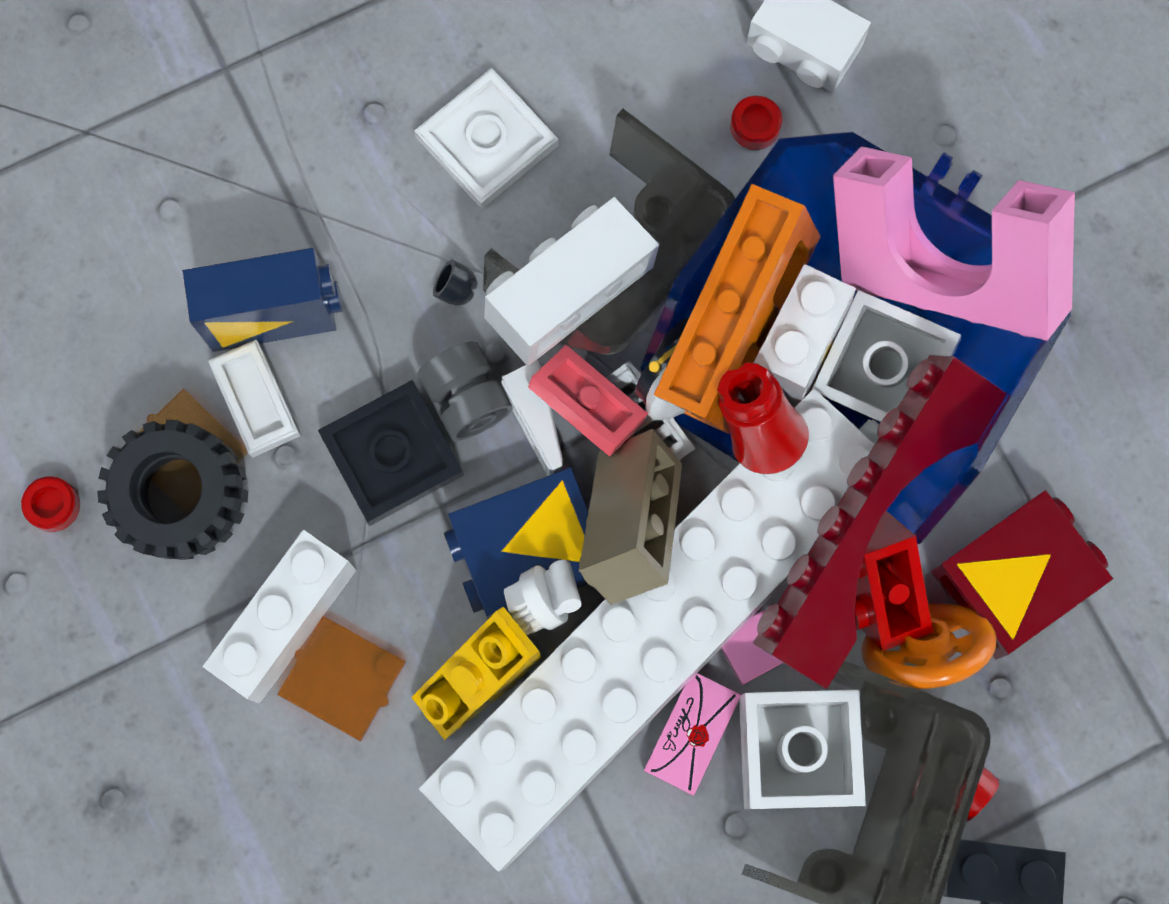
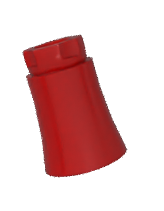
[717,362,809,474]

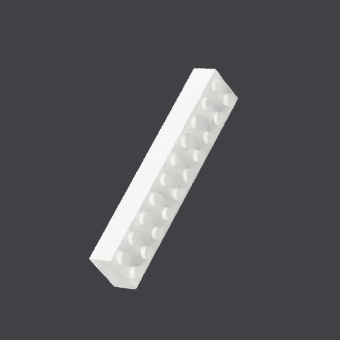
[419,389,875,872]

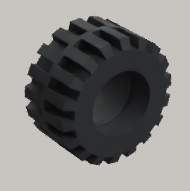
[97,419,248,560]

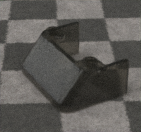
[483,108,738,355]
[741,660,991,904]

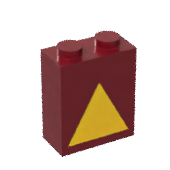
[930,490,1114,660]

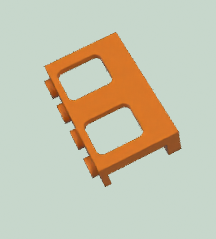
[654,184,821,434]

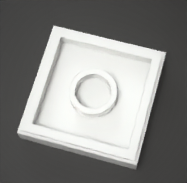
[414,68,559,209]

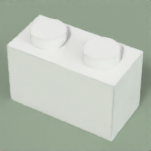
[746,0,871,93]

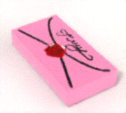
[644,673,741,796]

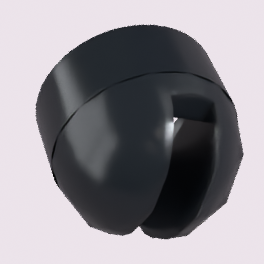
[433,259,478,306]

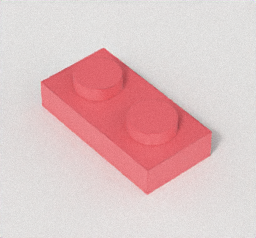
[528,345,648,457]

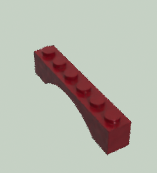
[753,355,1007,689]

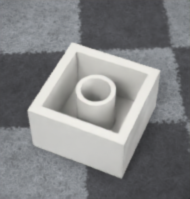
[811,290,961,422]
[739,690,866,809]

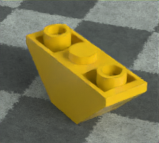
[411,607,541,740]

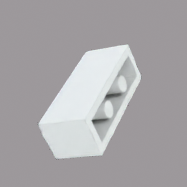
[484,197,659,366]
[202,530,357,704]

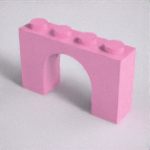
[833,147,1075,341]

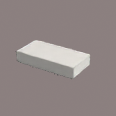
[208,339,301,458]

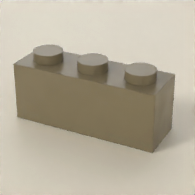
[579,429,682,605]

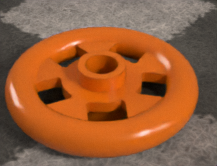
[861,603,996,689]

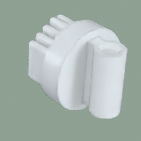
[504,560,581,635]

